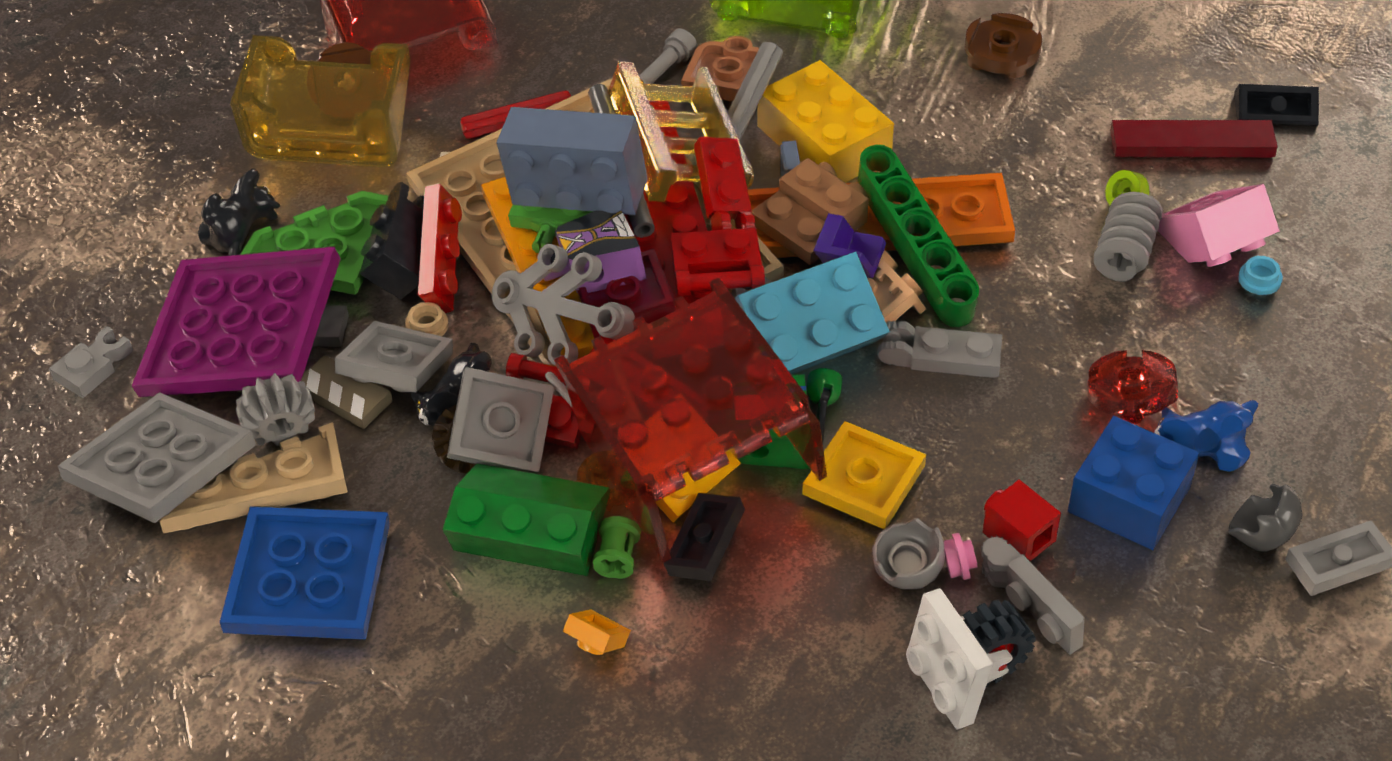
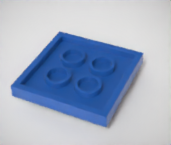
[219,507,390,640]

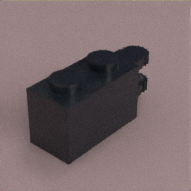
[360,182,424,300]

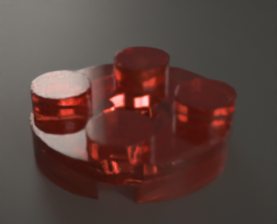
[1087,350,1178,424]

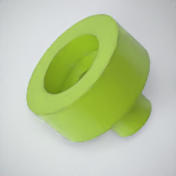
[1105,170,1149,205]

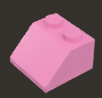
[1158,184,1280,267]

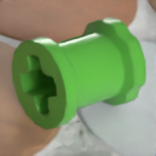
[593,516,641,579]

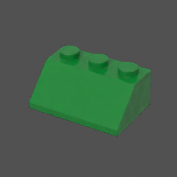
[442,463,610,576]

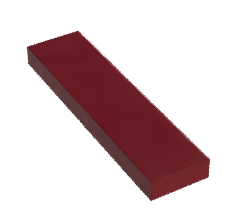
[1110,120,1278,158]

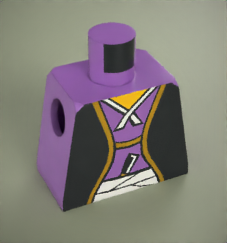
[537,210,647,293]

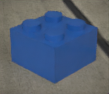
[1067,415,1200,550]

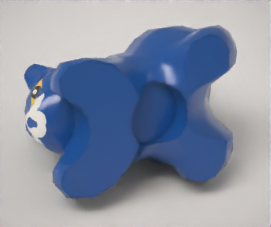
[1154,400,1258,472]

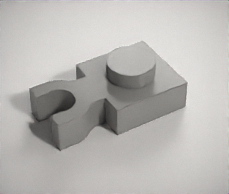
[49,326,133,398]

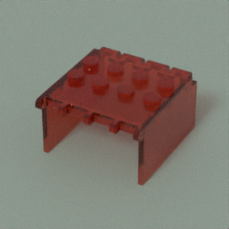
[554,278,827,562]

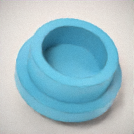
[1238,256,1283,295]

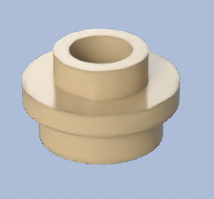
[405,302,449,336]

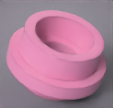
[944,532,978,580]

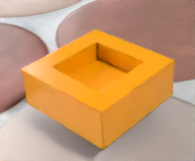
[562,609,631,655]

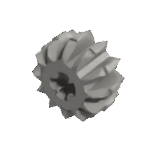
[236,373,315,446]

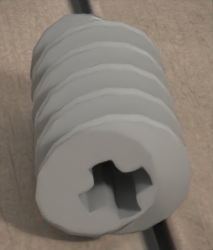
[1094,192,1163,282]

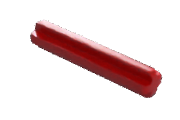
[460,90,571,139]

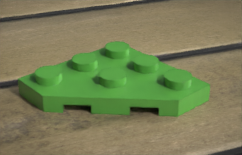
[240,191,389,295]

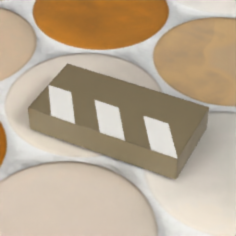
[301,355,393,429]

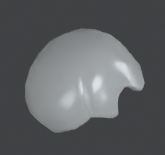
[872,518,945,590]

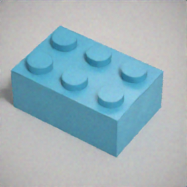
[728,252,890,382]

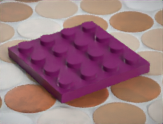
[132,247,341,397]

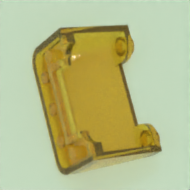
[230,35,410,167]

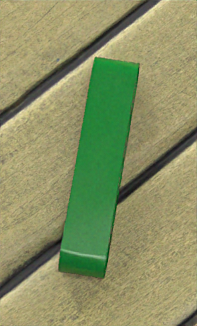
[858,144,979,327]

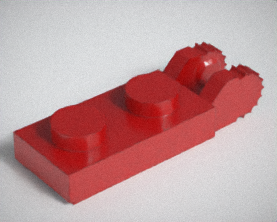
[694,137,756,230]

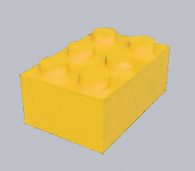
[757,60,894,183]

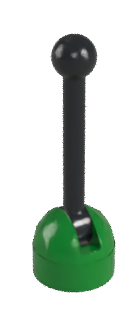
[806,368,843,467]

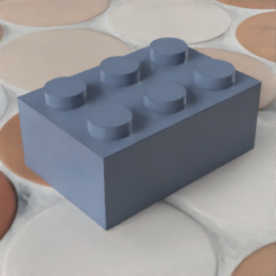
[496,107,648,215]

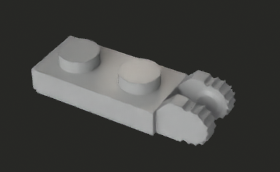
[877,321,1002,378]
[981,536,1084,655]

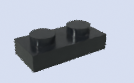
[664,493,745,581]

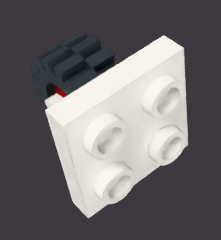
[906,588,1036,730]

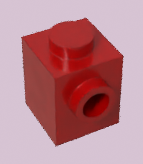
[982,479,1061,561]

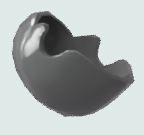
[1229,484,1302,552]

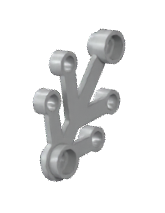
[492,244,635,367]

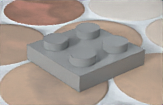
[335,321,453,393]
[447,367,554,474]

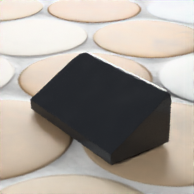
[1234,84,1319,126]

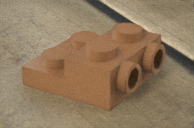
[751,158,869,265]

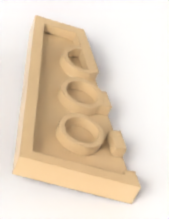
[159,422,348,534]

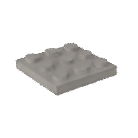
[58,392,256,523]

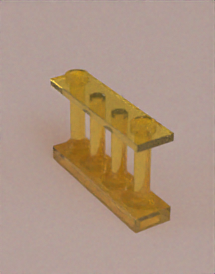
[608,61,754,202]

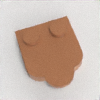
[681,36,759,101]

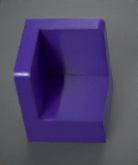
[813,213,886,279]

